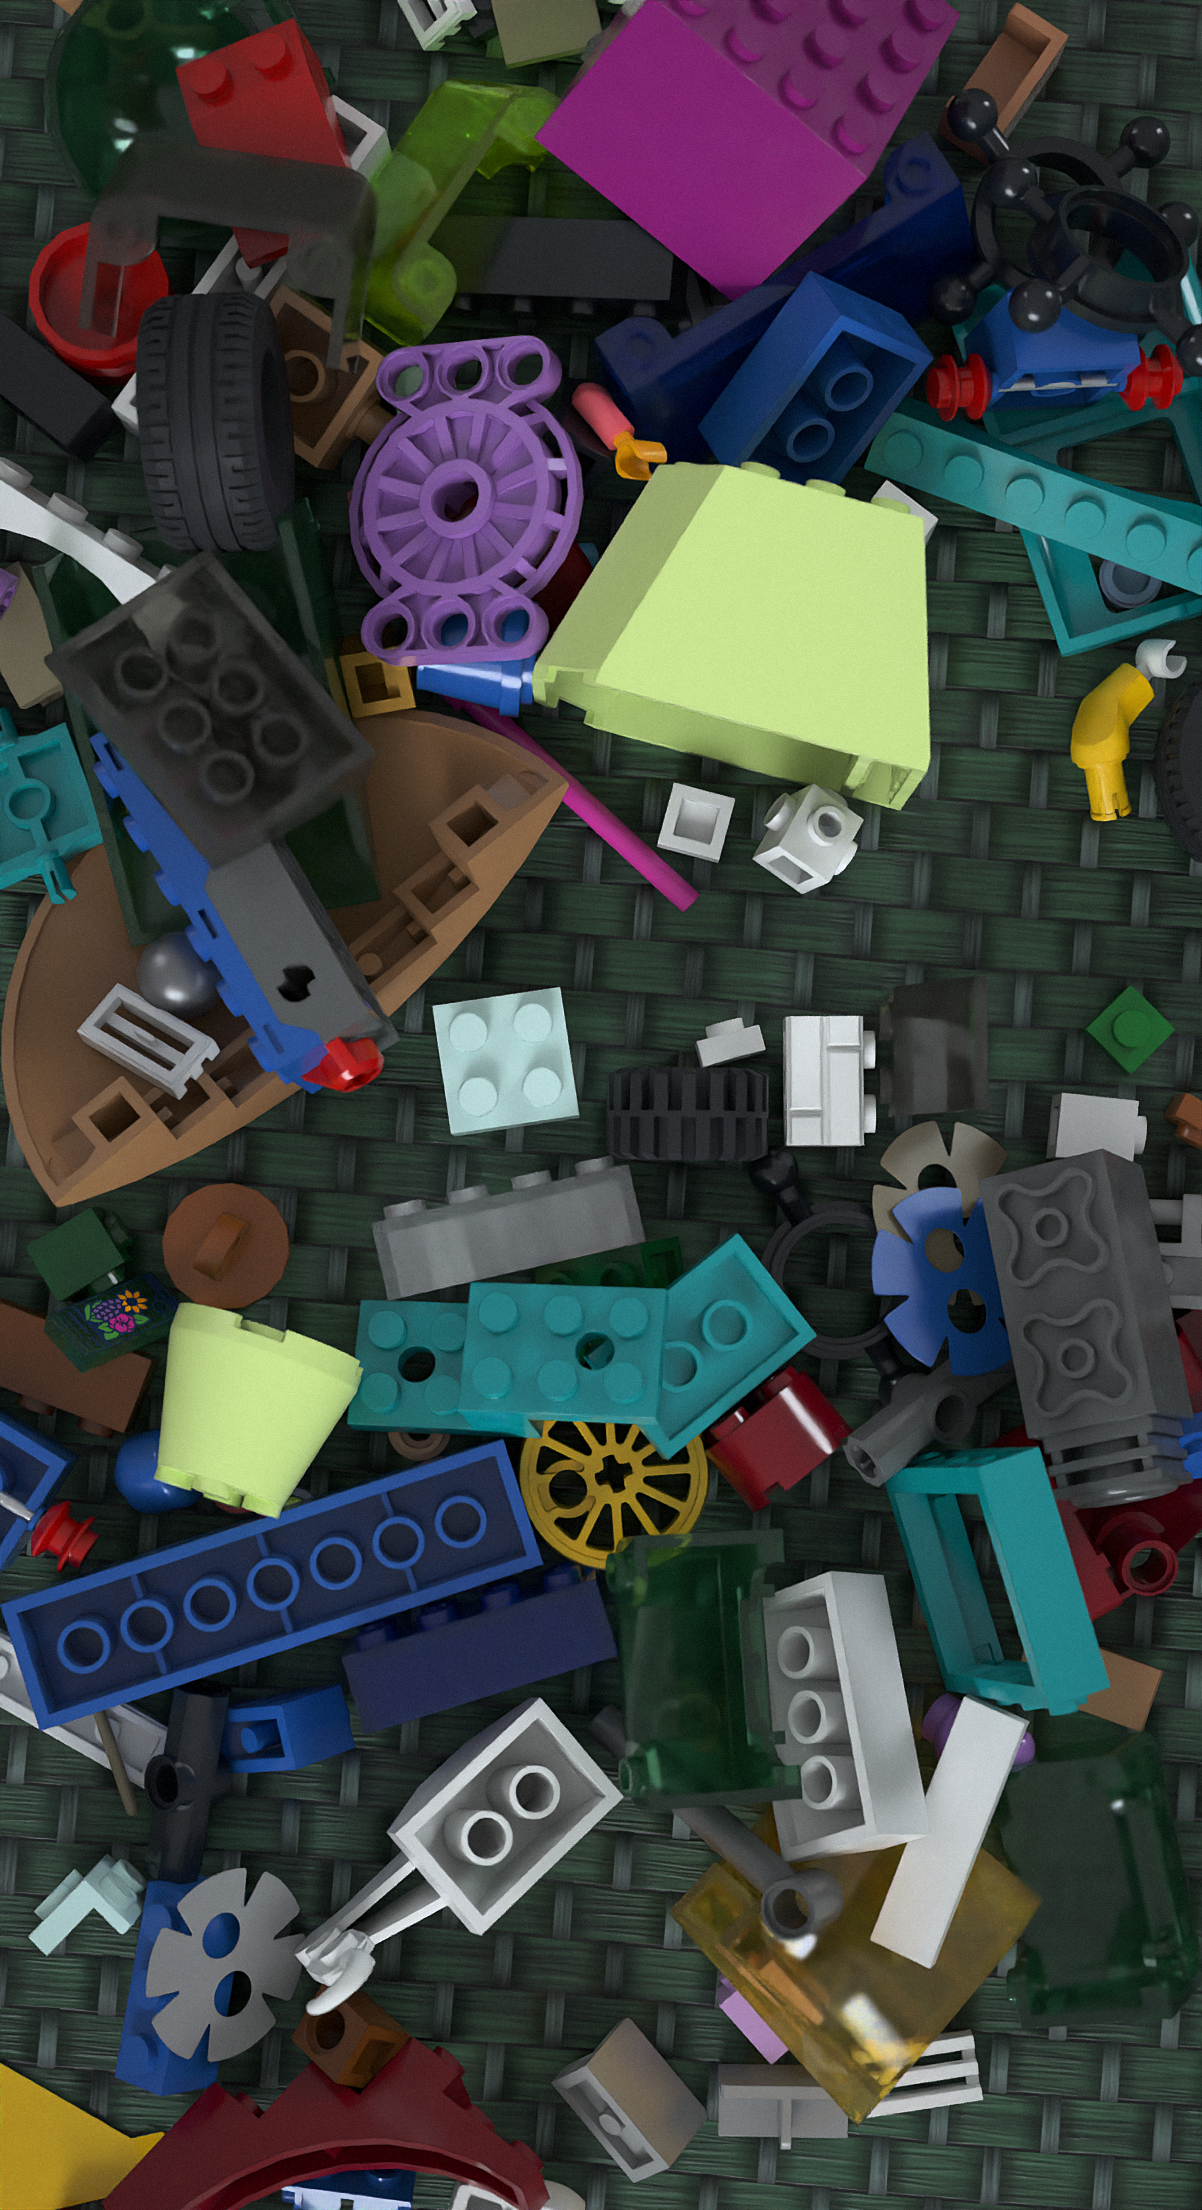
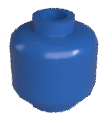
[114,1427,204,1514]

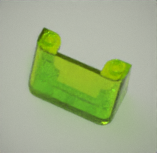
[321,78,559,347]

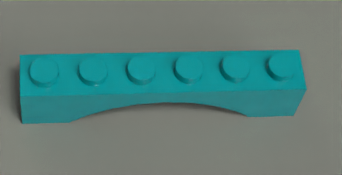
[864,396,1202,595]

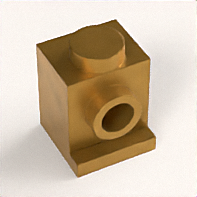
[339,627,416,718]

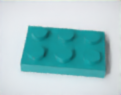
[583,1233,817,1459]

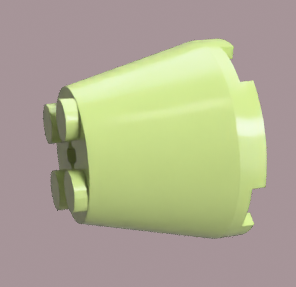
[154,1303,364,1519]

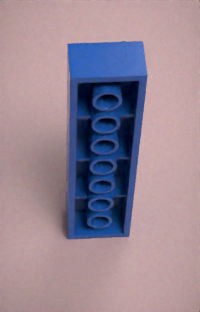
[0,1437,543,1731]

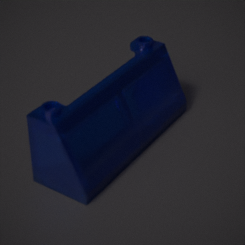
[594,130,977,473]

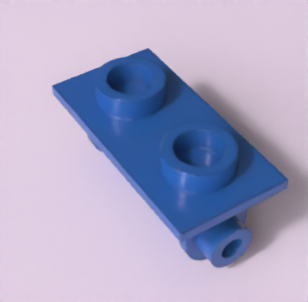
[281,2168,417,2210]

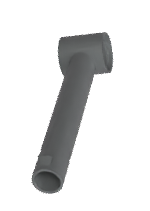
[588,1704,843,1941]

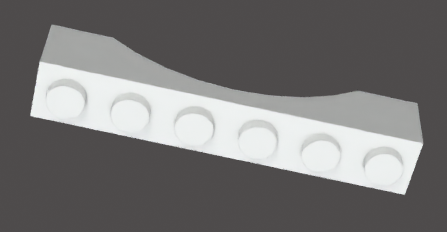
[0,457,264,708]

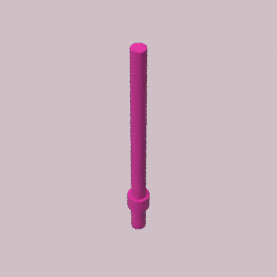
[439,694,700,913]

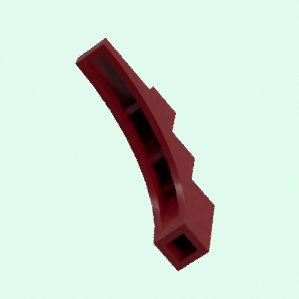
[101,2036,550,2210]

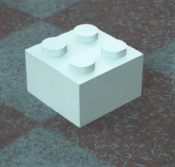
[432,987,580,1136]

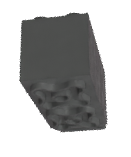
[978,1149,1194,1508]

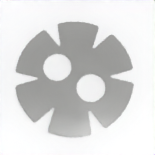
[146,1868,305,2062]

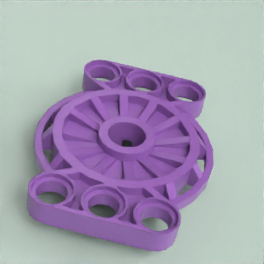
[349,335,584,667]

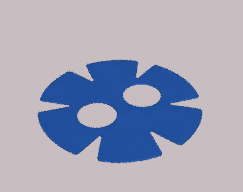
[871,1187,1013,1376]

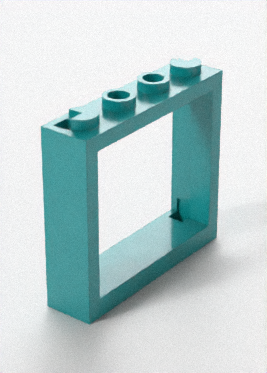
[884,1447,1111,1716]

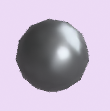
[136,932,223,1020]

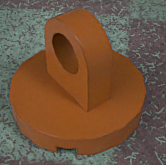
[162,1183,291,1310]

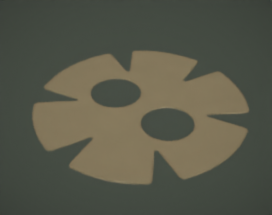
[872,1120,1008,1306]

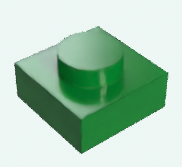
[1082,984,1176,1076]

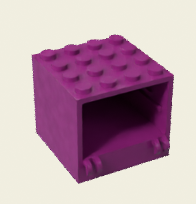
[534,0,961,306]

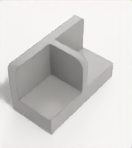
[717,2064,852,2150]

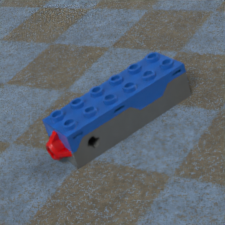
[89,683,401,1094]

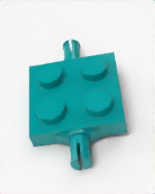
[0,708,113,904]

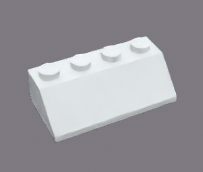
[740,1571,932,1863]

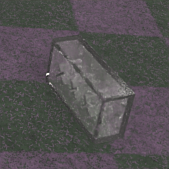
[371,1155,646,1301]

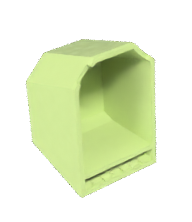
[531,462,930,810]

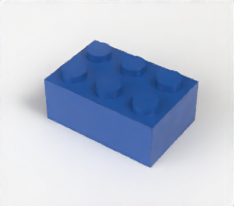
[697,270,934,486]

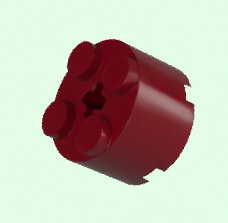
[702,1365,853,1513]

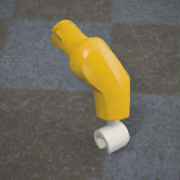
[1070,639,1187,821]

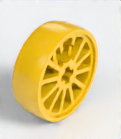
[517,1420,710,1570]

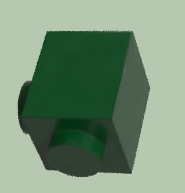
[25,1207,134,1303]

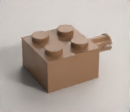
[269,284,395,470]

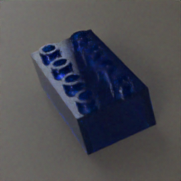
[342,1560,619,1734]

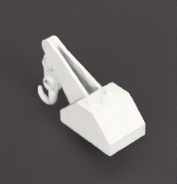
[294,1697,624,2015]

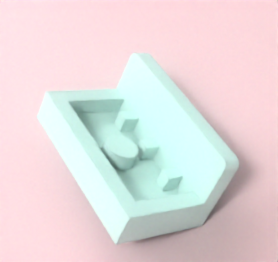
[28,1853,148,1955]

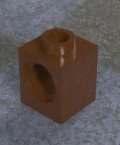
[290,1983,410,2089]

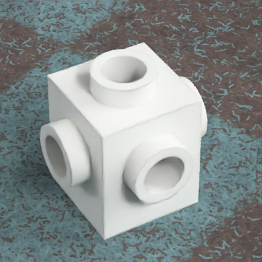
[752,783,864,894]

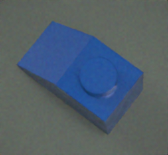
[221,1684,355,1774]

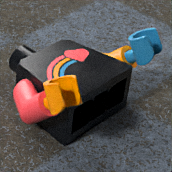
[542,377,667,569]

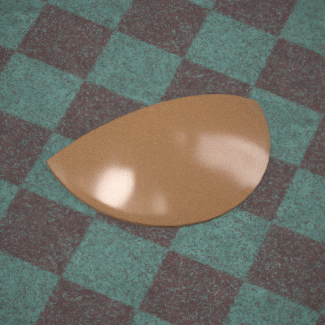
[1,707,569,1208]

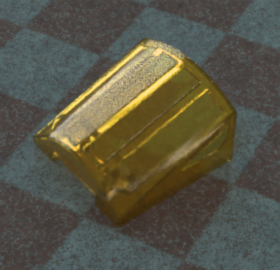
[670,1805,1042,2127]

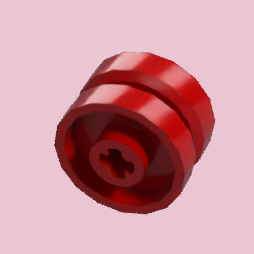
[29,222,176,385]

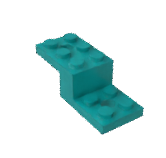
[347,1282,669,1439]

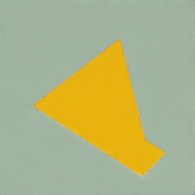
[0,2063,165,2210]

